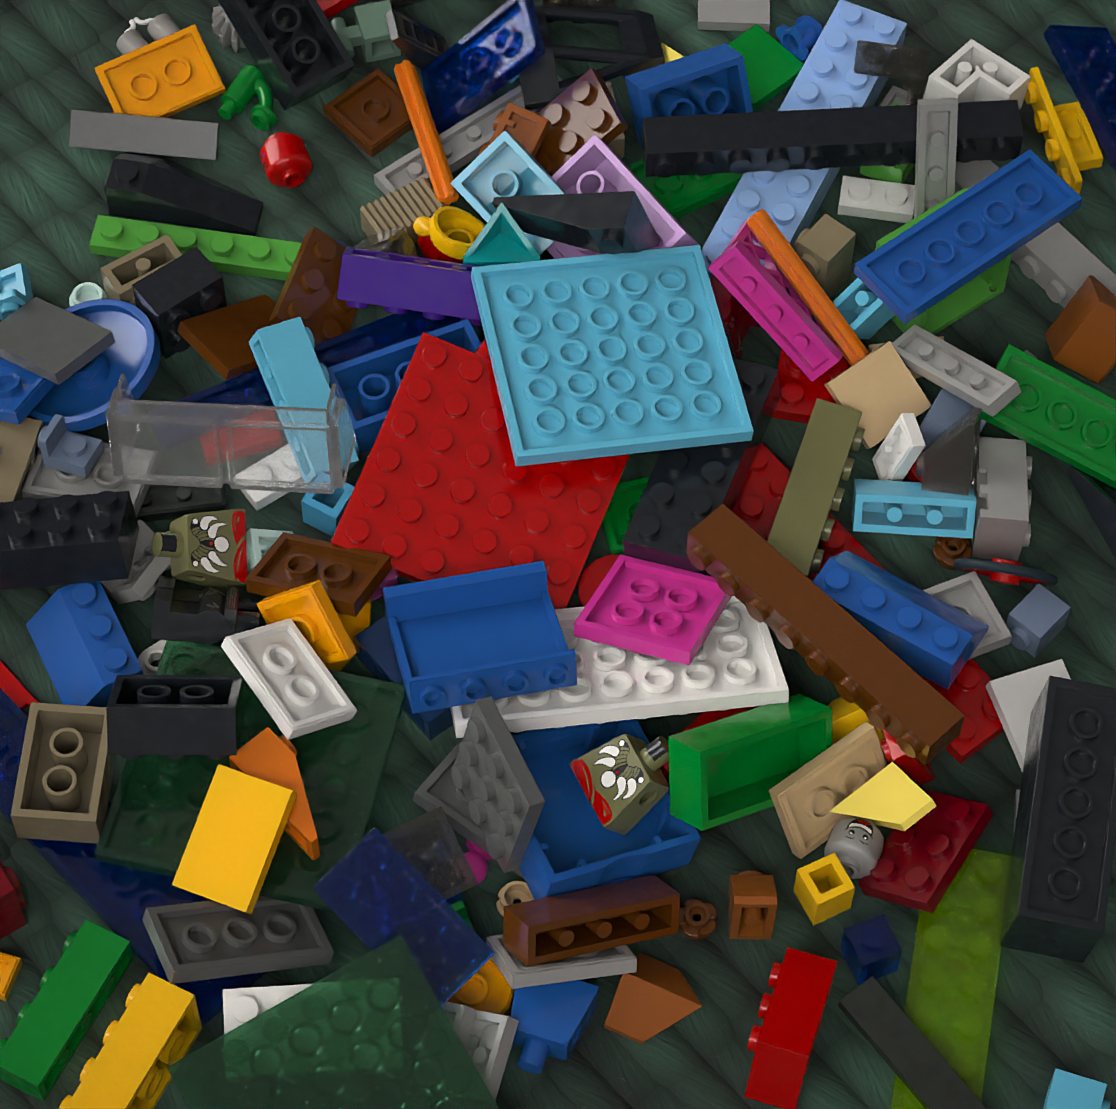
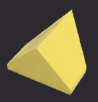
[829,762,936,831]

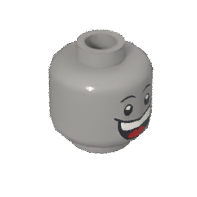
[824,816,884,879]

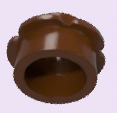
[933,537,972,570]
[679,898,717,940]

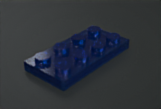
[421,0,546,133]
[311,828,495,1015]

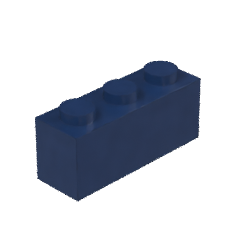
[354,616,454,741]

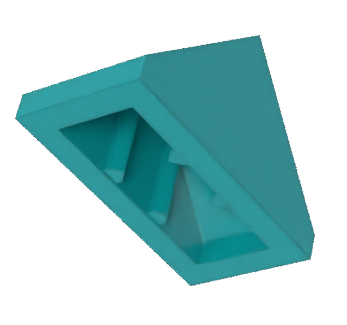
[463,202,540,266]

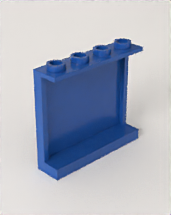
[383,561,577,714]

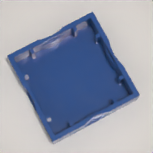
[512,719,701,900]

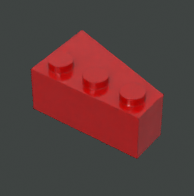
[744,947,838,1109]

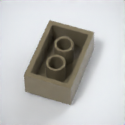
[11,702,116,844]

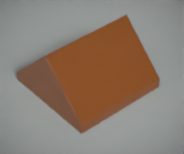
[1045,275,1116,384]

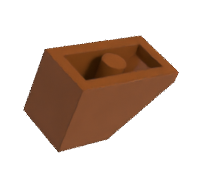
[728,871,777,939]

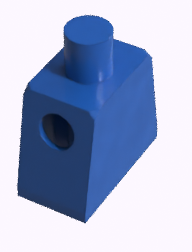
[510,980,599,1074]

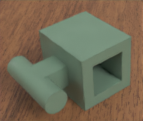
[330,0,401,63]

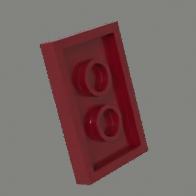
[858,789,993,913]

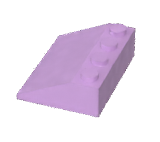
[546,134,701,259]

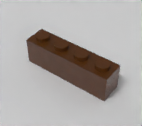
[503,875,680,967]

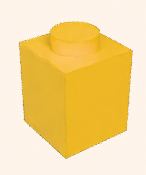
[793,852,855,926]

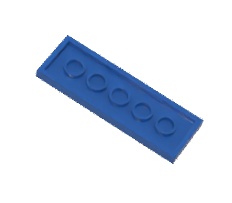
[854,149,1082,324]

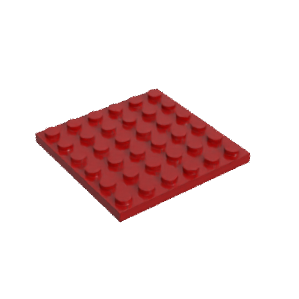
[330,332,630,609]

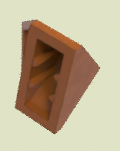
[604,952,702,1045]

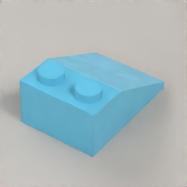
[451,131,566,255]

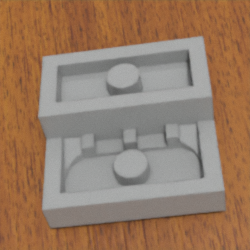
[409,1000,519,1106]

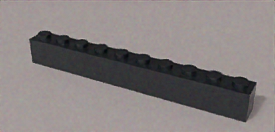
[641,100,1024,178]

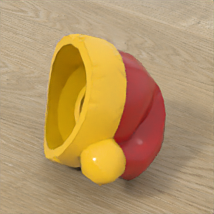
[413,206,485,264]

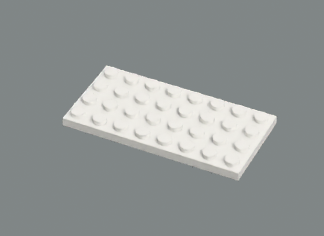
[450,596,789,738]

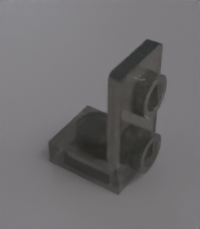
[853,40,930,105]

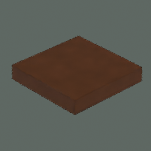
[323,68,413,157]

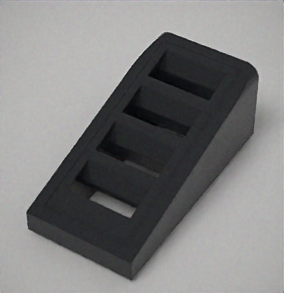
[385,9,451,76]

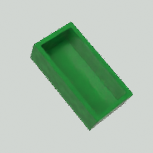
[668,694,832,831]

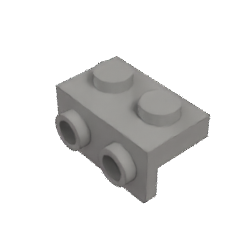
[100,520,171,604]

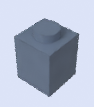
[1006,583,1071,657]

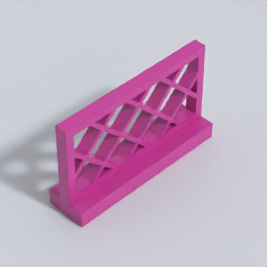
[708,220,843,381]

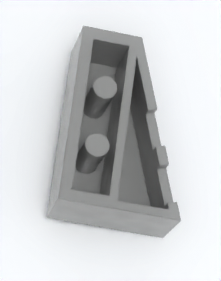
[971,436,1032,562]

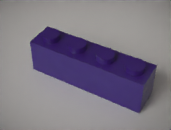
[337,246,482,326]

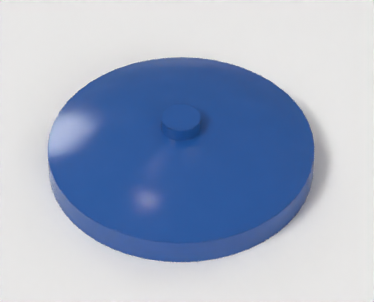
[27,299,161,432]

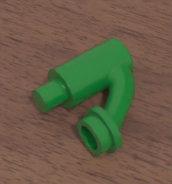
[218,65,277,131]

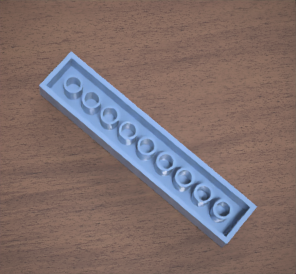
[701,0,907,280]

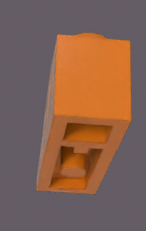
[229,727,320,861]

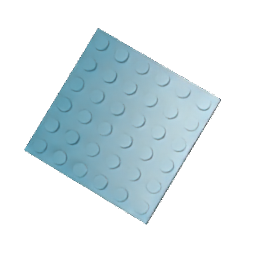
[471,245,754,467]

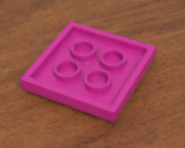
[574,554,731,665]

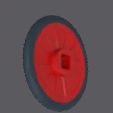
[953,558,1058,586]

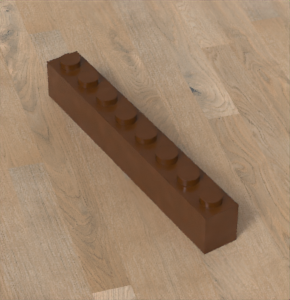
[686,504,965,766]

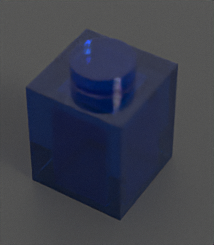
[840,914,902,986]

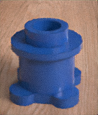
[776,15,823,61]

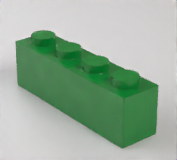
[0,920,135,1102]

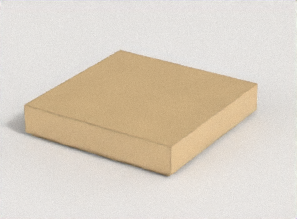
[824,341,932,450]

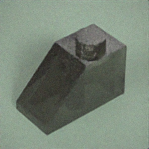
[916,408,982,496]

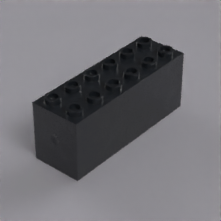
[999,676,1116,963]

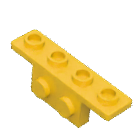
[1024,67,1103,195]

